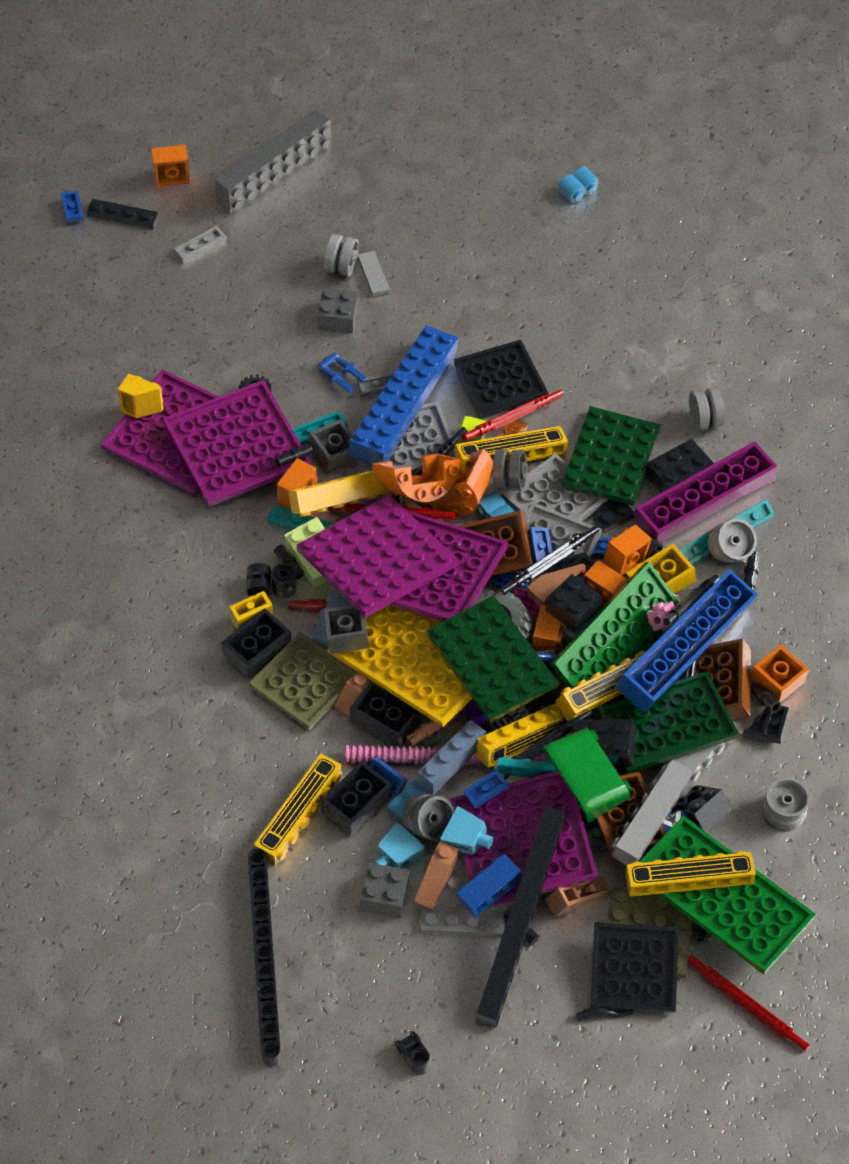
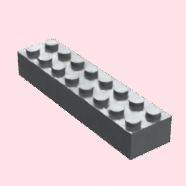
[215,109,331,214]

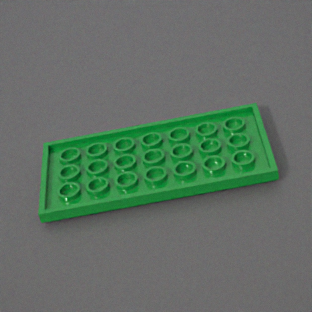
[551,562,681,719]
[640,816,816,975]

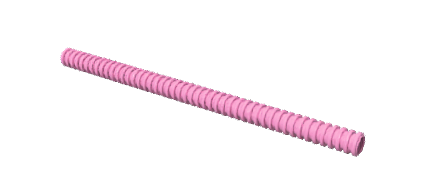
[345,745,549,766]

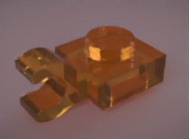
[503,419,529,436]

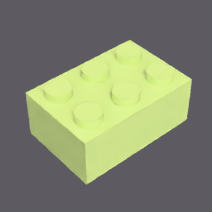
[284,517,328,589]

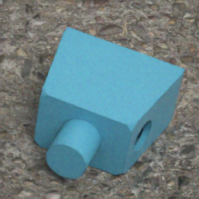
[440,806,493,855]
[374,822,425,869]

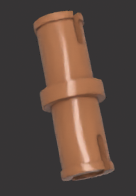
[406,720,446,746]

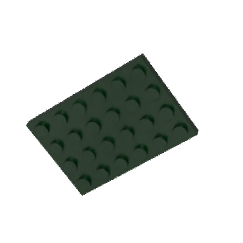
[561,406,661,506]
[426,595,558,723]
[597,672,739,774]

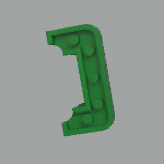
[544,728,631,823]

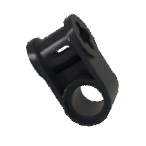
[394,1031,430,1075]

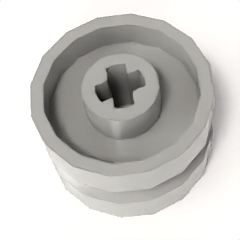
[324,234,358,277]
[689,387,725,430]
[708,519,757,564]
[762,777,811,830]

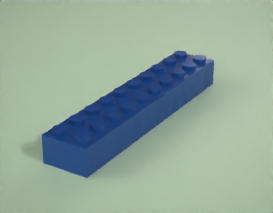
[348,325,459,465]
[615,569,758,713]

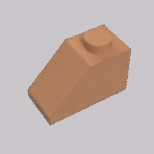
[334,671,371,719]

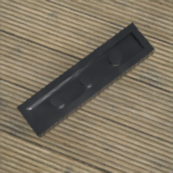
[87,199,159,229]

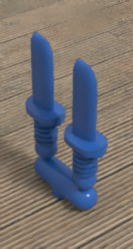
[318,353,366,393]

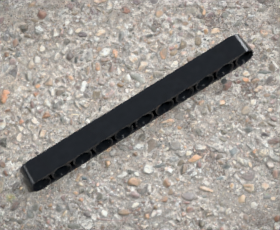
[475,806,566,1028]
[248,848,281,1067]

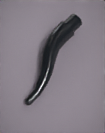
[576,1007,635,1021]

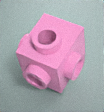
[647,601,679,631]

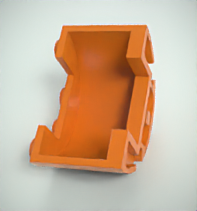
[422,449,493,518]
[372,453,460,502]

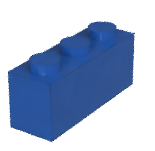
[457,854,522,918]

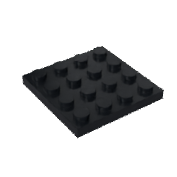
[454,339,549,417]
[590,922,679,1013]

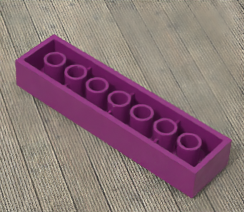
[634,441,778,543]

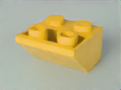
[118,373,164,418]

